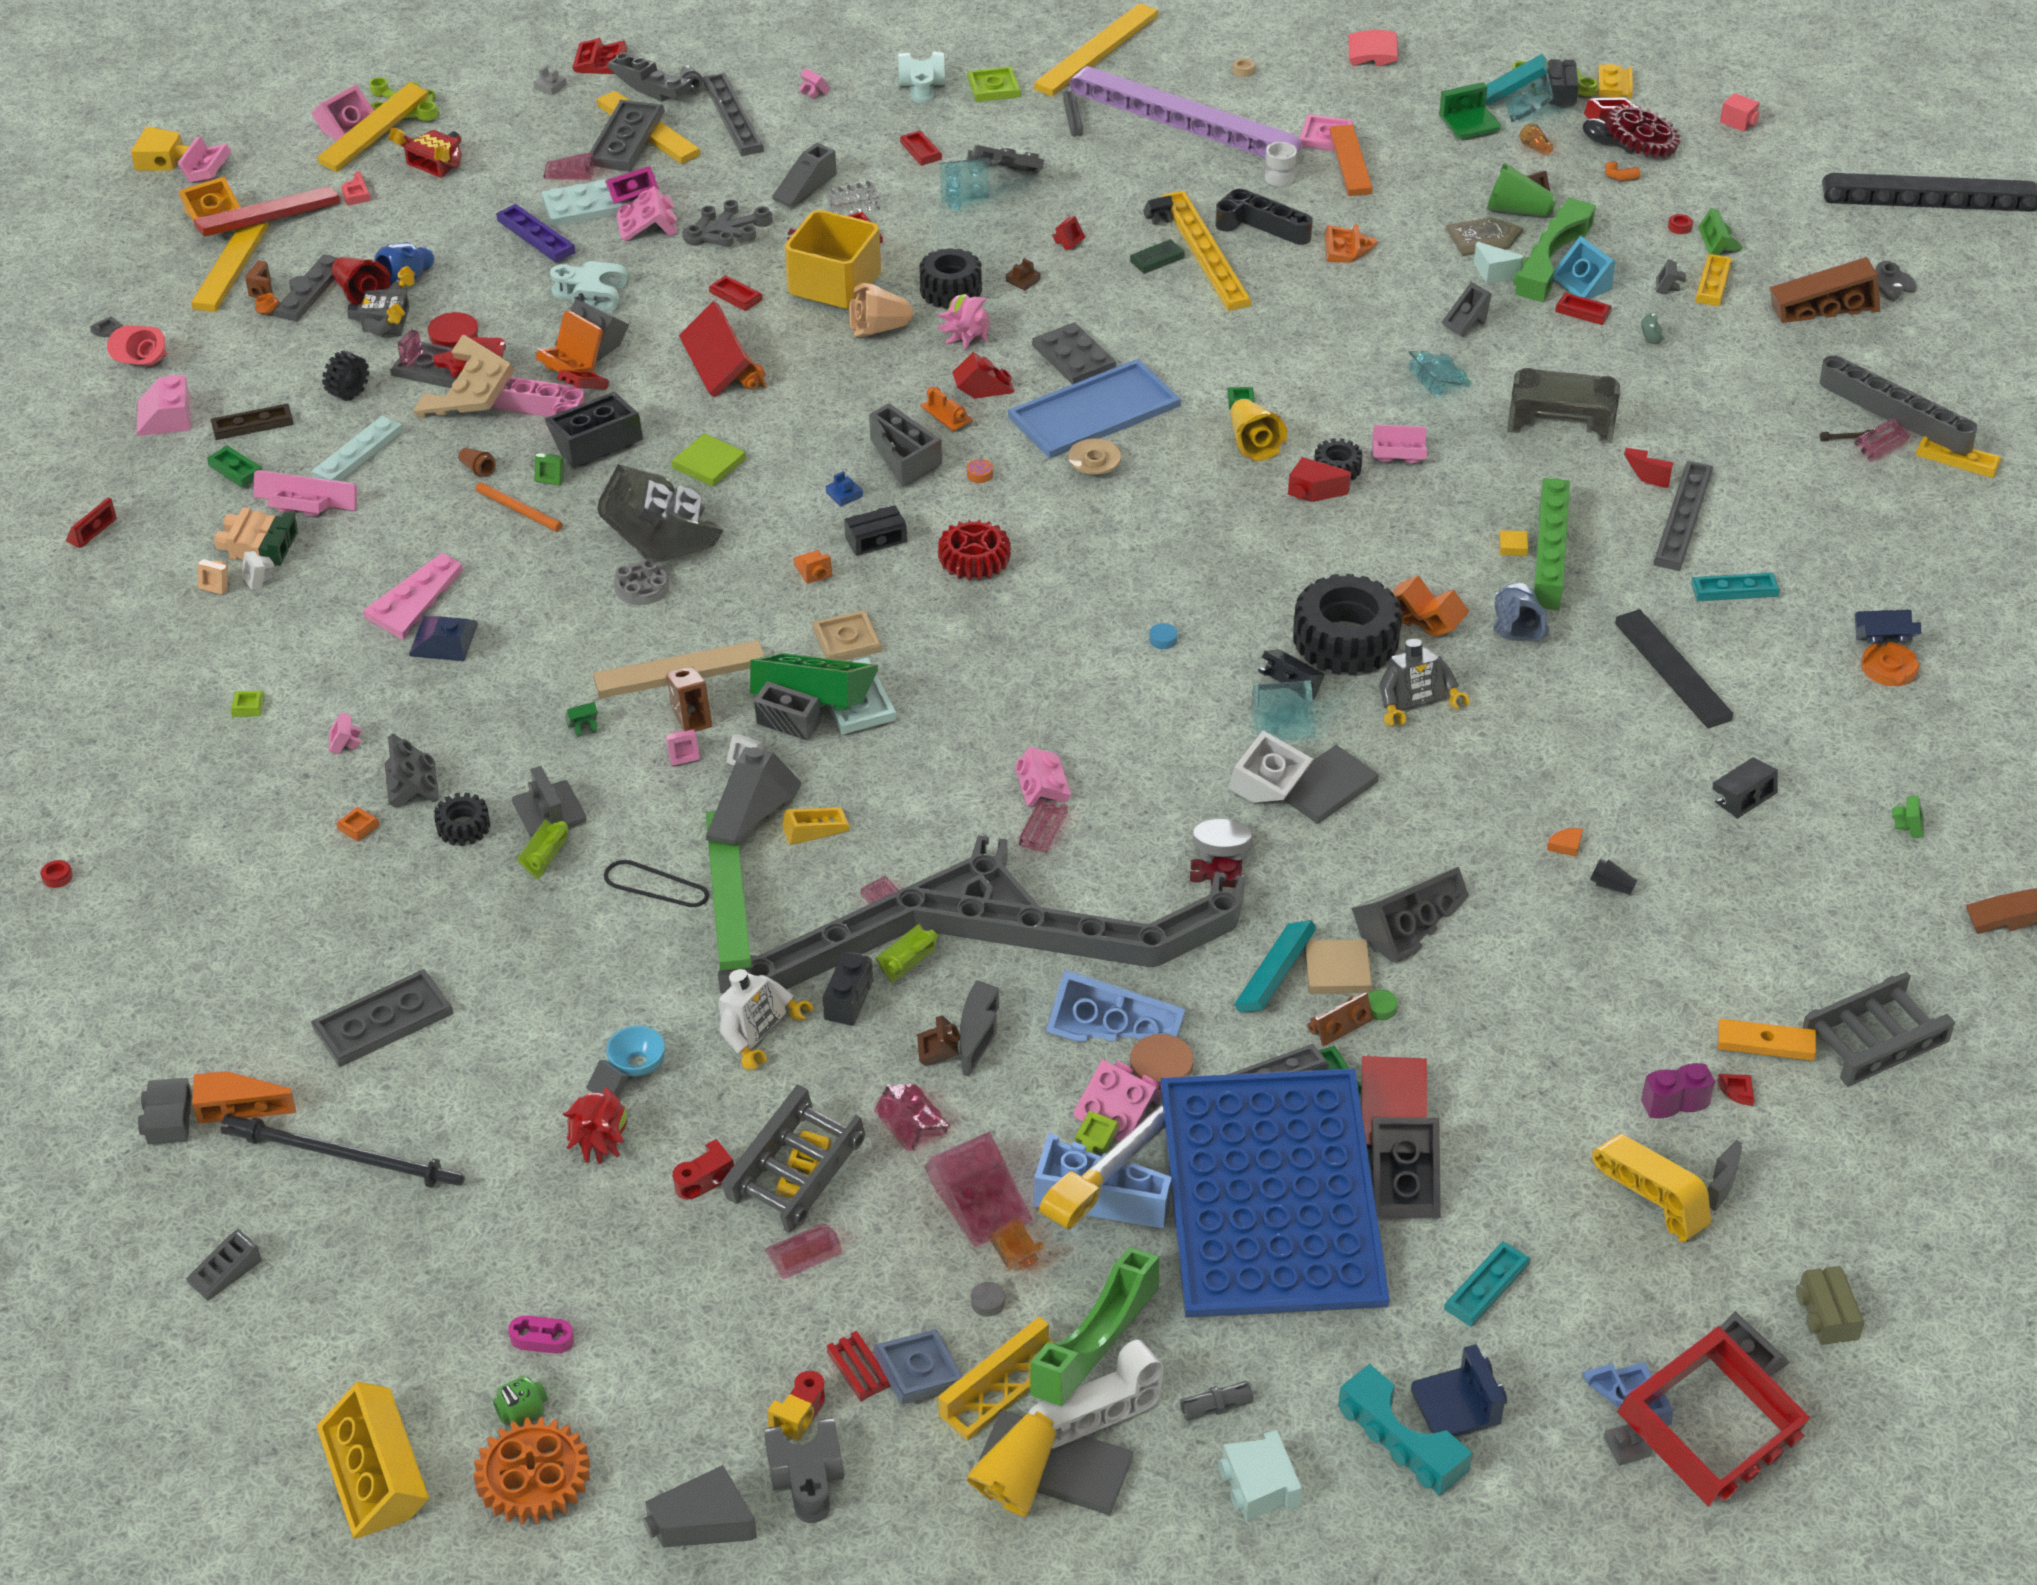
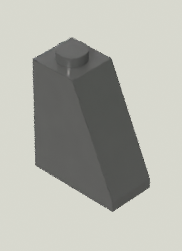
[643,1465,757,1548]

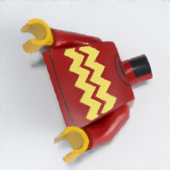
[388,128,462,178]

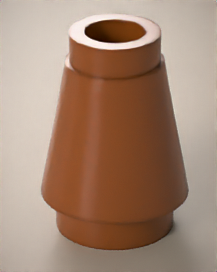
[458,448,496,477]

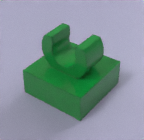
[565,702,598,737]

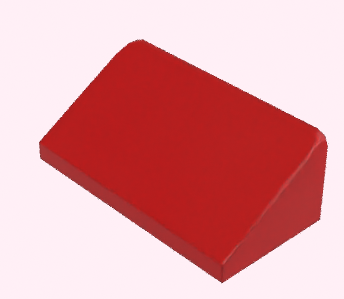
[66,497,117,548]

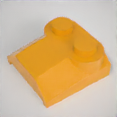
[178,176,241,223]

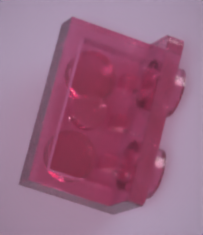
[874,1084,950,1151]

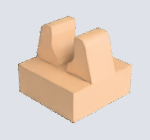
[198,560,228,595]

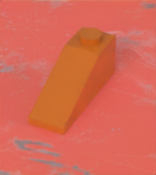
[192,1071,296,1124]

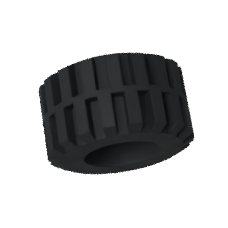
[919,248,982,309]

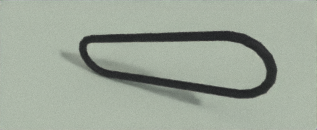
[604,860,709,907]

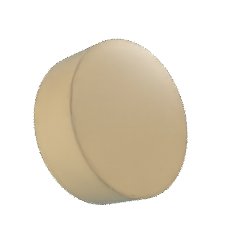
[1232,58,1255,77]

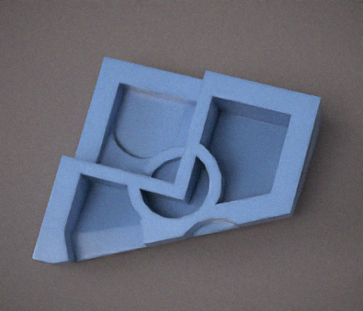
[1583,1362,1673,1426]

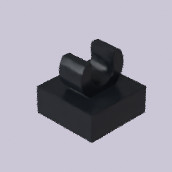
[1143,195,1173,225]

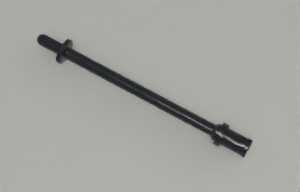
[220,1114,465,1188]

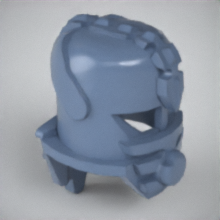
[1493,582,1549,642]

